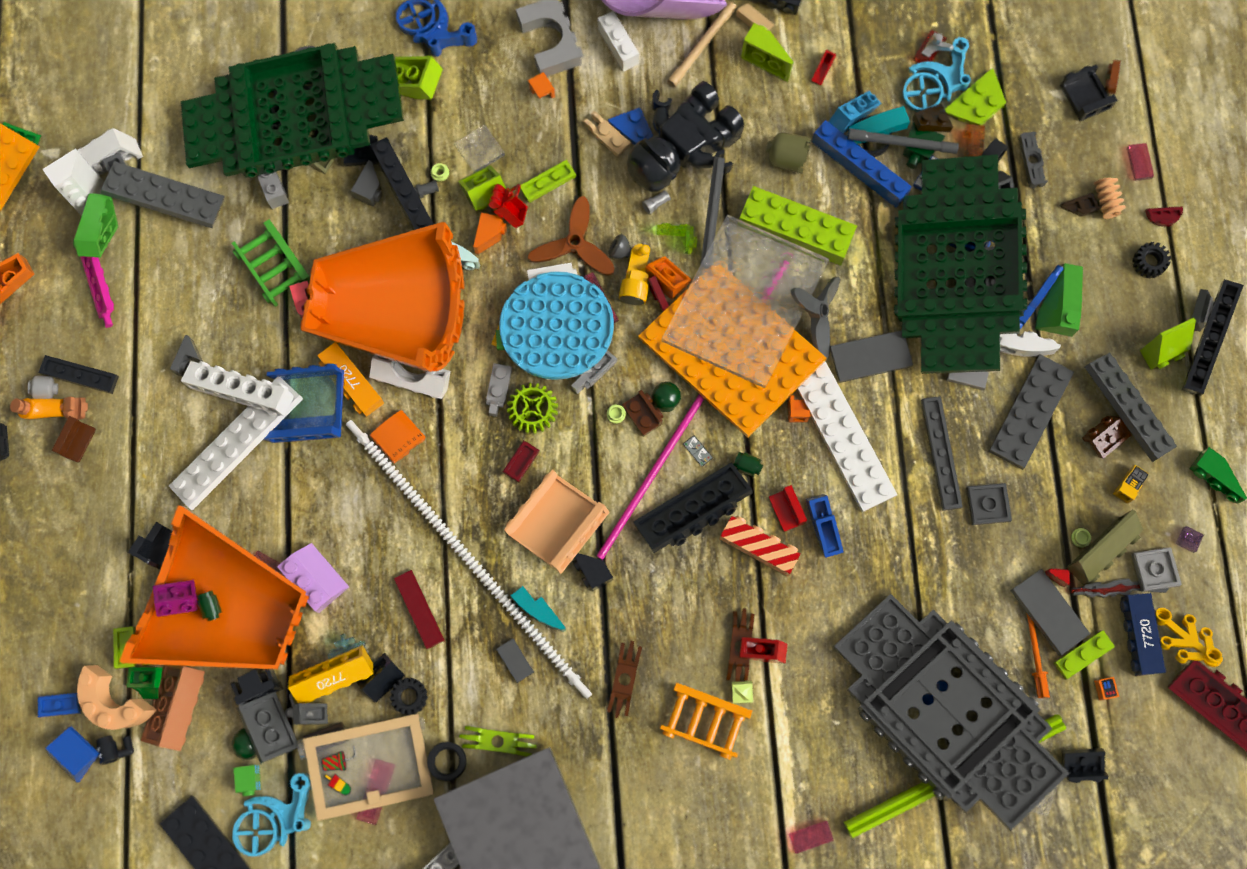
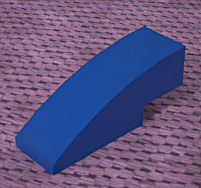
[806,494,844,558]

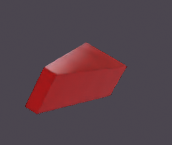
[811,50,836,85]

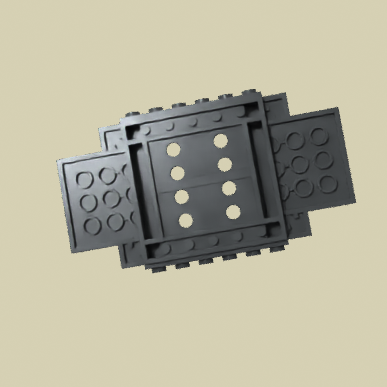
[834,594,1069,831]

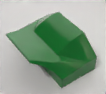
[126,667,163,699]

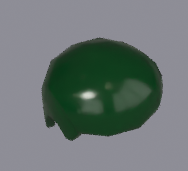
[651,381,681,412]
[231,728,256,760]

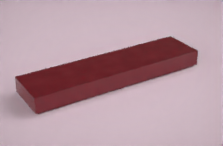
[394,570,445,650]

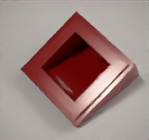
[1045,568,1070,587]

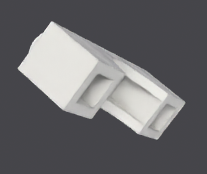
[369,355,451,399]

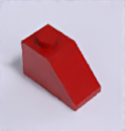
[740,637,788,664]

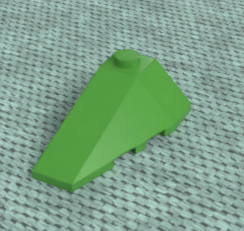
[1035,263,1083,337]

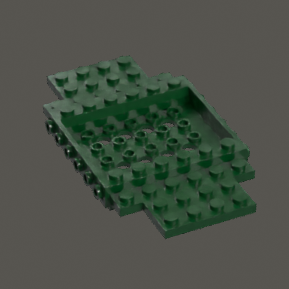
[181,43,404,178]
[894,154,1027,374]

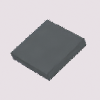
[966,483,1012,525]

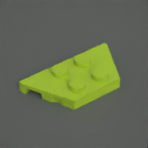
[945,68,1006,128]

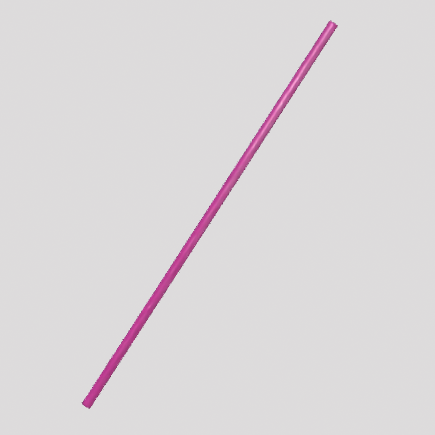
[596,261,790,560]

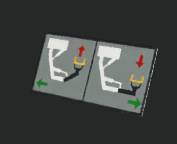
[683,435,713,467]

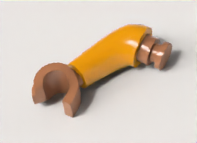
[10,396,88,420]

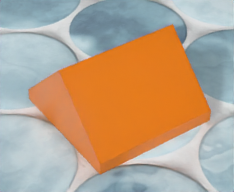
[645,256,692,300]

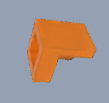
[528,72,555,98]
[788,395,810,422]

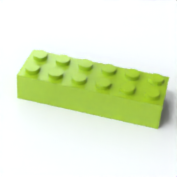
[738,186,857,266]

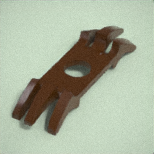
[726,608,754,682]
[607,641,642,718]

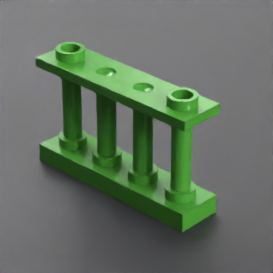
[232,219,310,307]

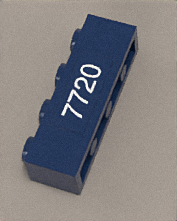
[1120,593,1166,676]

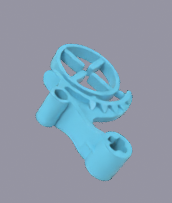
[903,37,971,112]
[233,773,312,856]

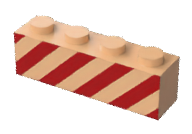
[719,516,801,577]

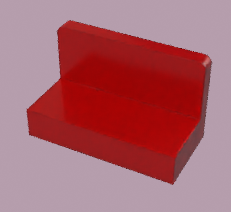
[769,485,807,532]

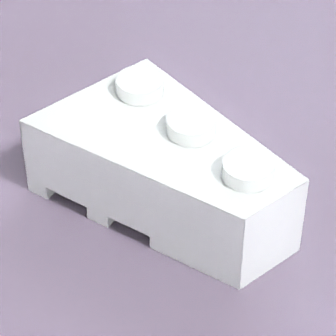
[77,128,143,175]

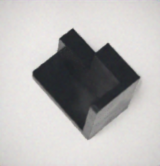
[128,522,172,570]

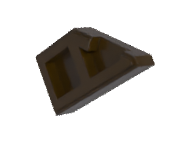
[1060,193,1100,217]

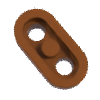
[1105,60,1121,95]

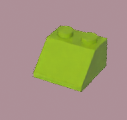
[458,165,506,211]

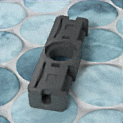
[1018,131,1048,188]

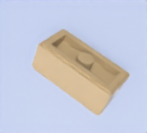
[736,3,774,31]

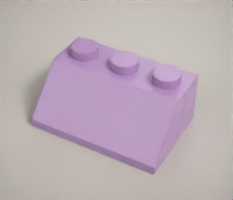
[277,543,349,613]

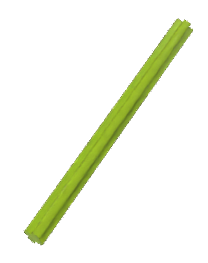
[843,714,1066,838]

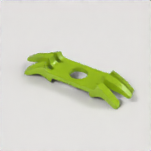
[459,726,537,757]

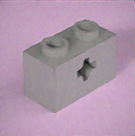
[257,171,289,209]

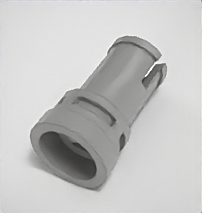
[642,190,671,214]

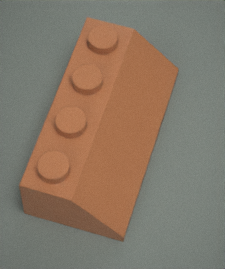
[141,665,205,751]

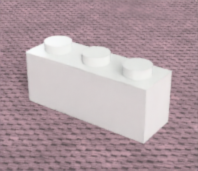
[598,11,639,72]

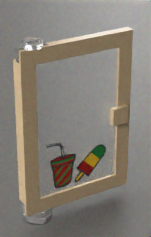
[297,714,434,821]

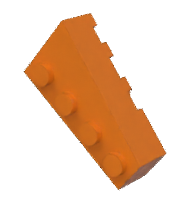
[0,253,35,304]

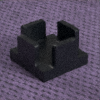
[230,669,284,705]

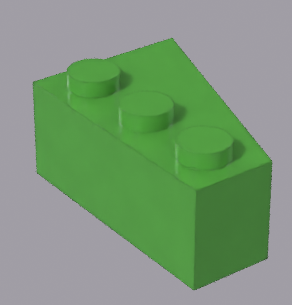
[73,193,119,258]

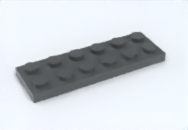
[101,161,224,228]
[1085,353,1177,462]
[989,354,1074,470]

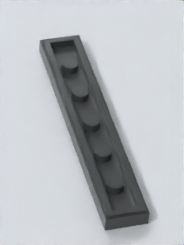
[921,396,963,511]

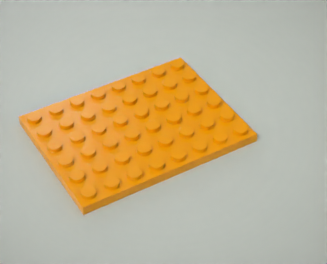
[638,261,827,438]

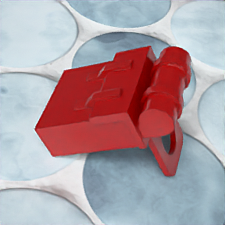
[489,184,528,229]

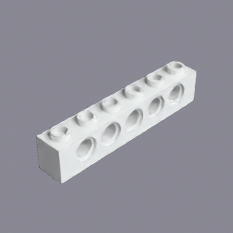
[181,361,294,416]

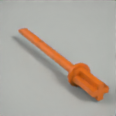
[1026,612,1050,699]

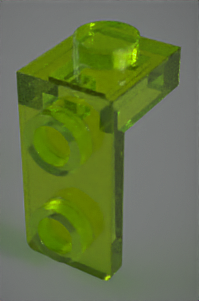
[656,223,697,254]

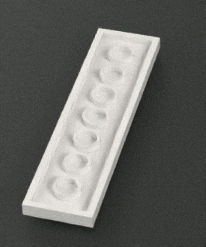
[797,361,897,512]
[169,377,303,510]

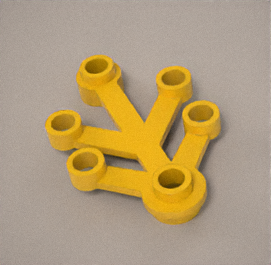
[1155,608,1223,667]

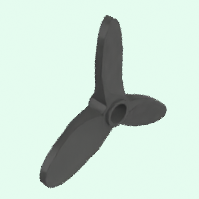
[790,277,840,360]

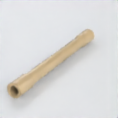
[667,1,737,88]

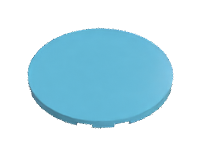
[499,272,614,380]

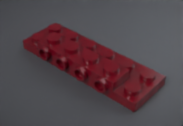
[1167,660,1247,752]

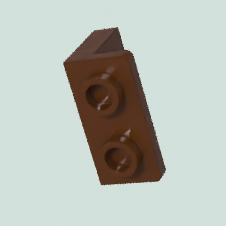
[622,390,663,437]
[1082,416,1131,459]

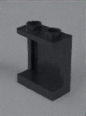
[1060,64,1118,121]

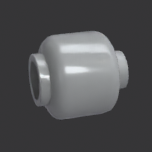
[28,376,58,399]

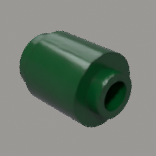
[733,452,763,477]
[197,590,222,621]

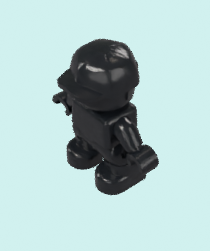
[627,81,744,192]

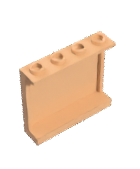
[504,469,610,574]

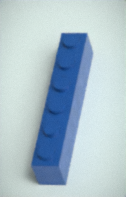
[811,120,912,208]

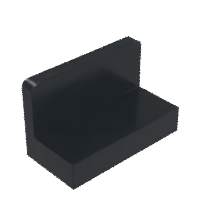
[356,653,405,703]

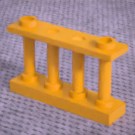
[660,682,752,760]

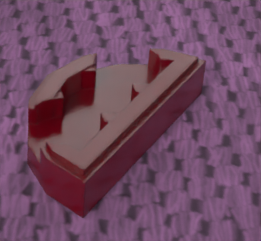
[1145,206,1183,227]
[648,276,669,311]

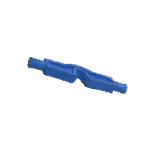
[1020,265,1064,329]

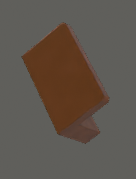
[51,416,96,463]

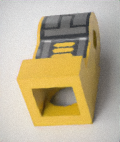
[1113,465,1149,504]

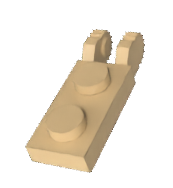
[583,111,631,157]

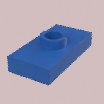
[38,693,81,718]

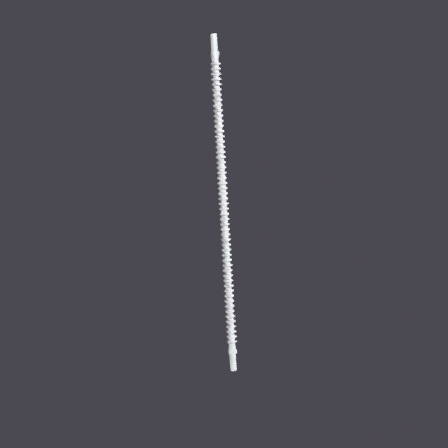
[346,420,592,700]

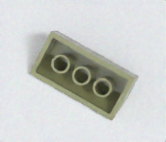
[1066,509,1143,585]

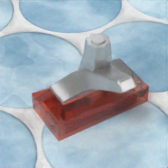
[913,30,954,63]

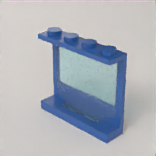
[264,363,344,443]

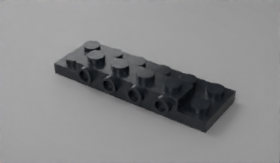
[633,462,753,553]

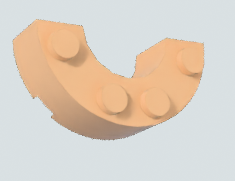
[77,665,157,730]

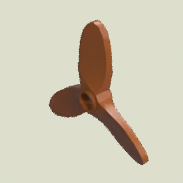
[528,196,614,275]

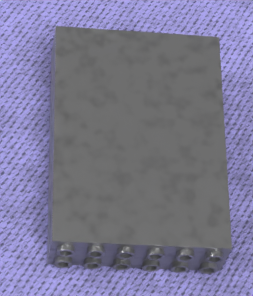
[434,747,601,869]

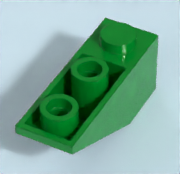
[1189,447,1247,504]

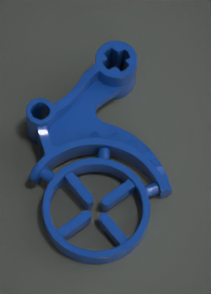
[396,0,478,57]

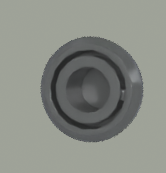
[609,234,632,259]

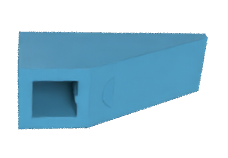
[828,91,881,133]

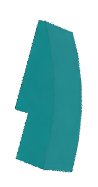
[848,106,910,144]
[511,586,566,632]

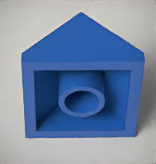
[45,726,100,783]

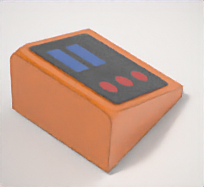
[1094,677,1119,701]

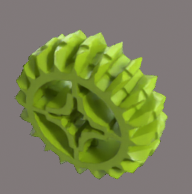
[507,383,558,434]

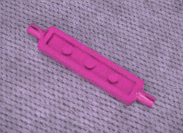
[80,256,114,328]

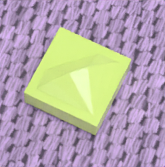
[732,681,753,704]

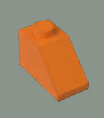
[473,213,507,254]

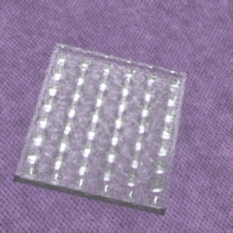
[662,215,829,388]

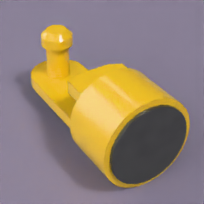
[618,244,650,305]

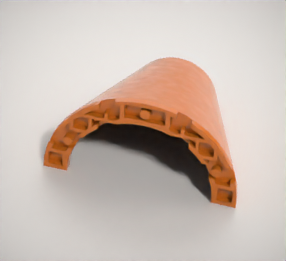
[301,222,464,372]
[119,505,309,669]

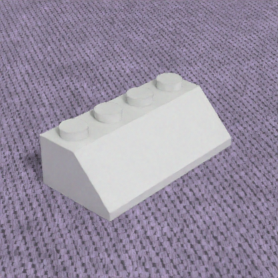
[43,148,104,216]

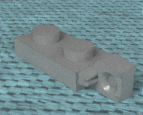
[571,350,618,394]
[486,363,513,417]

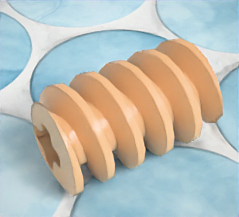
[1094,178,1126,219]

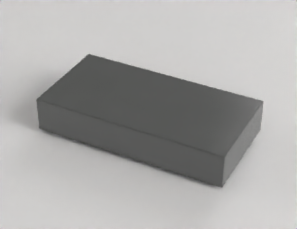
[497,639,534,683]

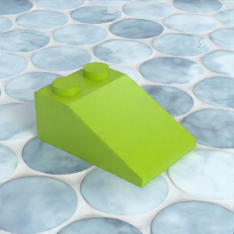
[741,23,793,82]
[395,56,443,100]
[1140,318,1196,370]

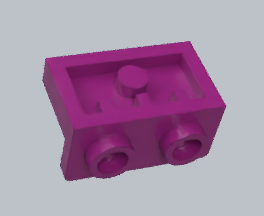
[153,580,198,617]

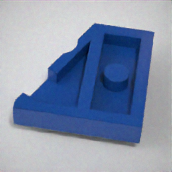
[608,107,653,145]

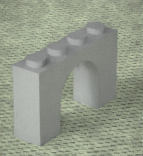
[516,0,583,77]

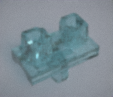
[328,633,366,659]

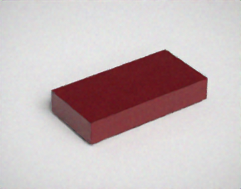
[502,440,540,483]

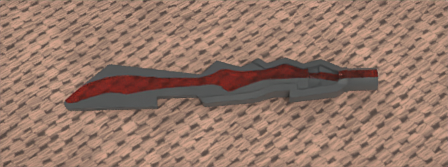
[1071,579,1169,598]

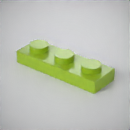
[520,160,576,203]
[1054,630,1115,680]

